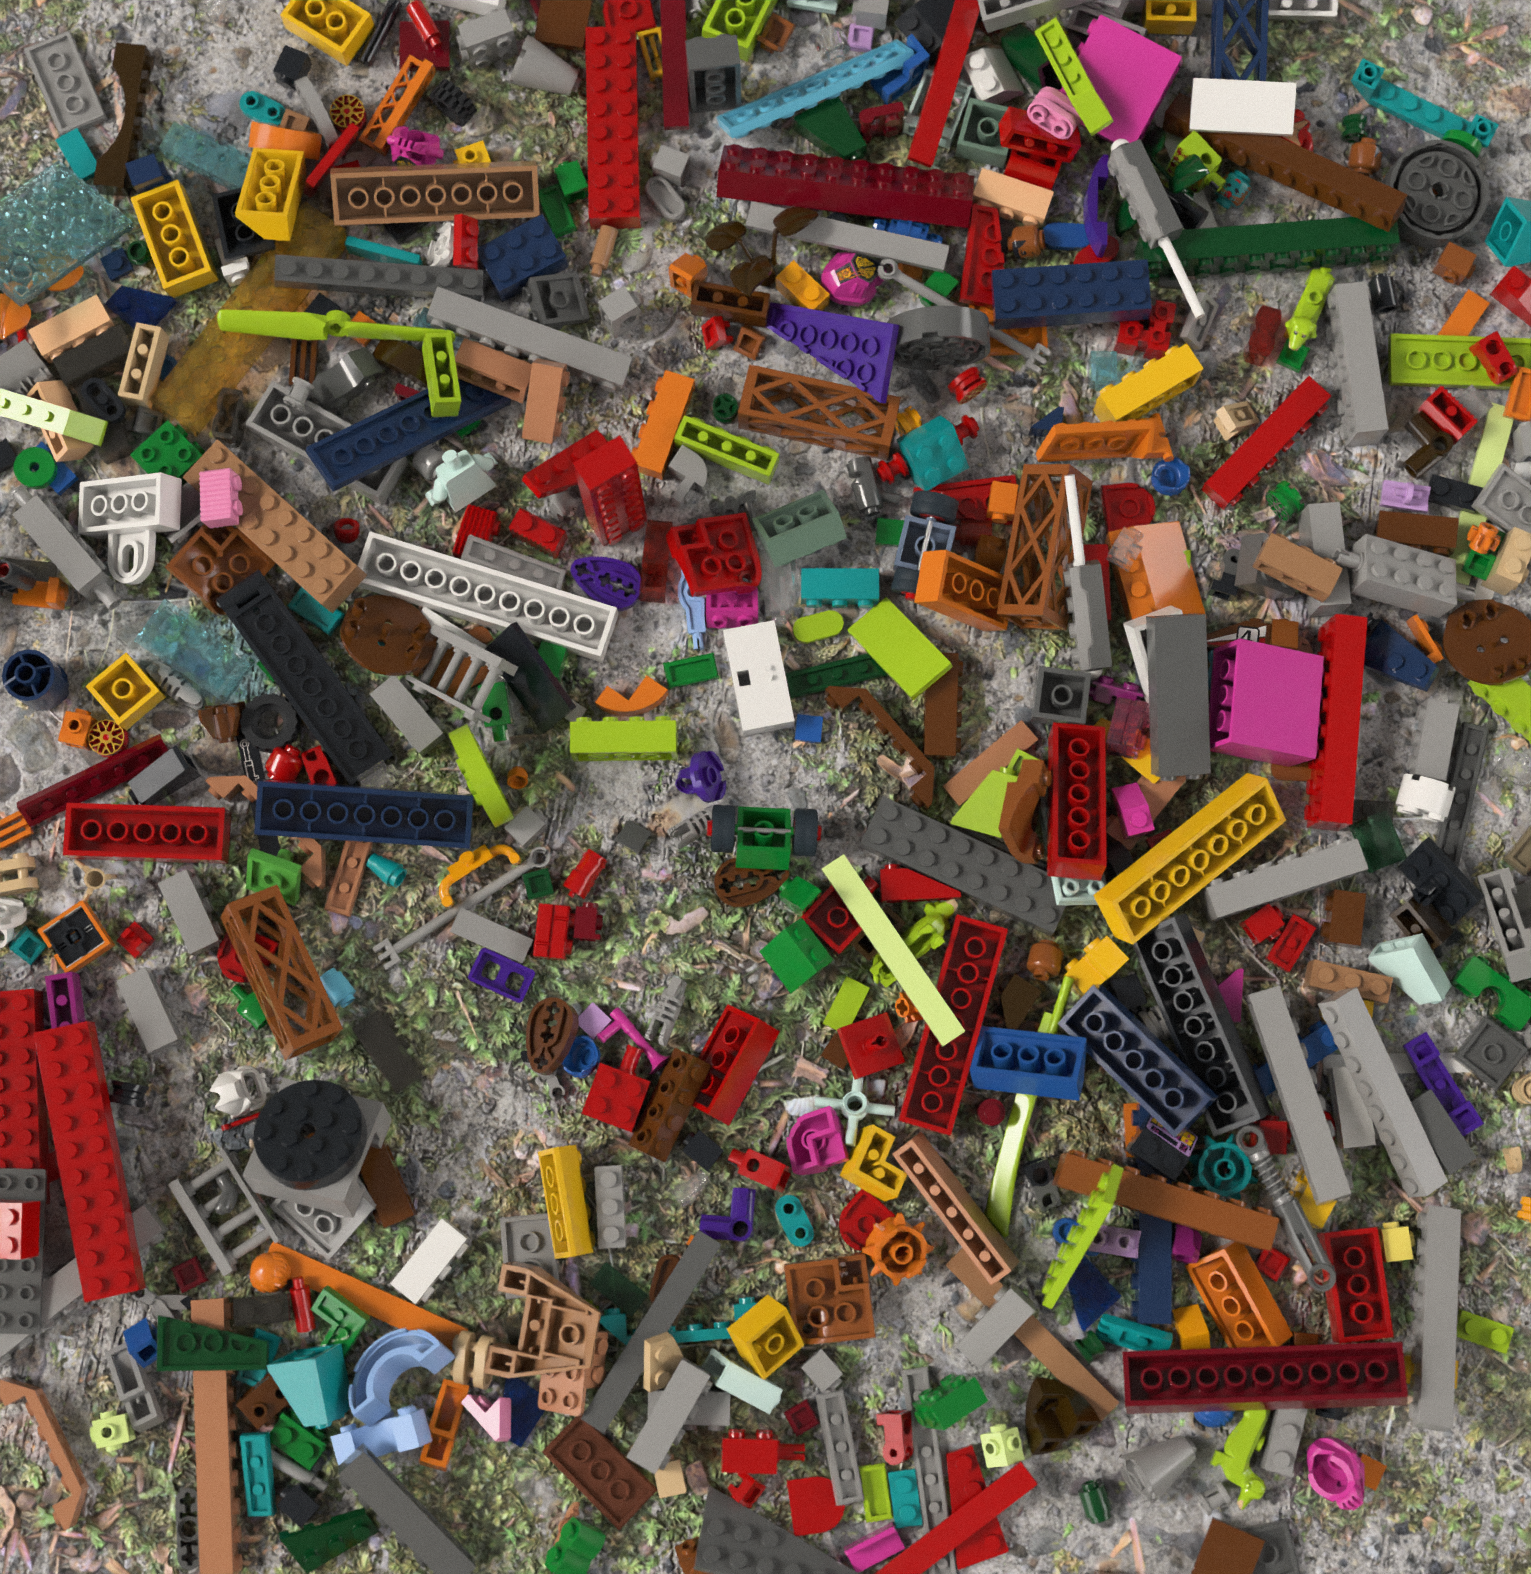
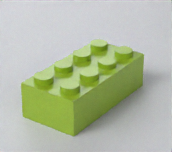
[702,0,778,62]
[570,716,678,762]

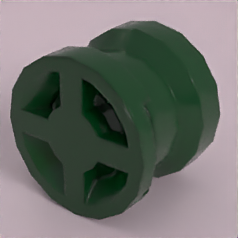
[1342,114,1367,143]
[712,393,738,424]
[1073,1329,1107,1364]

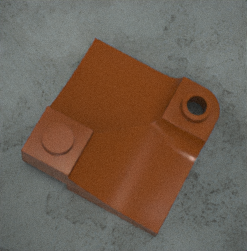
[165,524,275,616]
[998,759,1051,864]
[784,1252,876,1344]

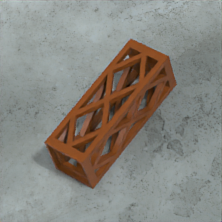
[738,364,901,461]
[997,464,1093,630]
[220,885,343,1061]

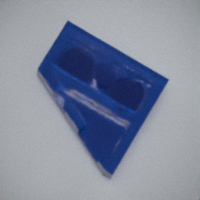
[105,285,177,330]
[1067,1255,1122,1332]
[503,1377,546,1448]

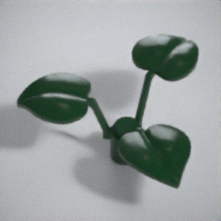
[1114,126,1210,238]

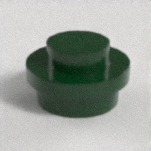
[127,241,152,266]

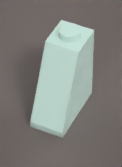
[1368,933,1452,1005]
[701,1348,783,1414]

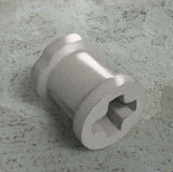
[283,377,315,411]
[1196,1481,1232,1516]

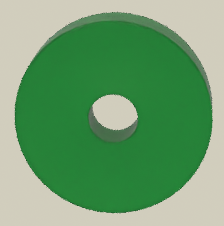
[1442,129,1482,158]
[14,447,58,490]

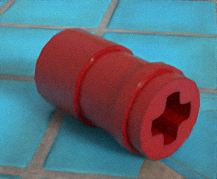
[563,849,608,899]

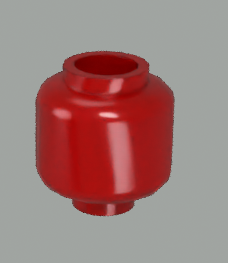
[265,744,304,781]

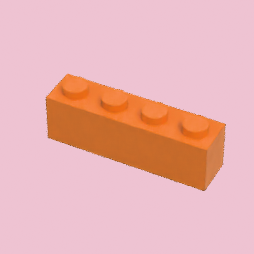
[631,370,695,480]

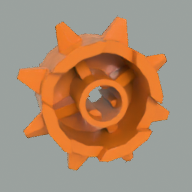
[862,1212,934,1286]

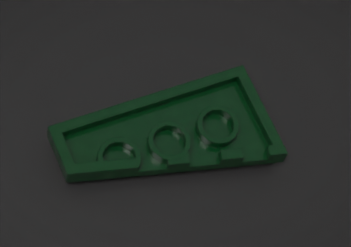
[156,1315,269,1371]

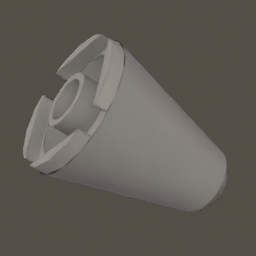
[509,35,581,96]
[1118,1436,1197,1506]

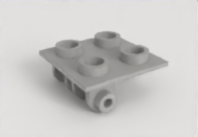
[0,339,56,396]

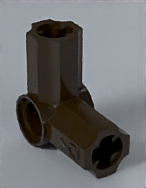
[1403,411,1453,480]

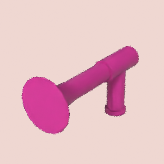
[596,1007,671,1075]

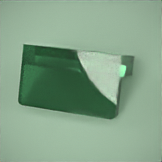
[1349,811,1407,873]

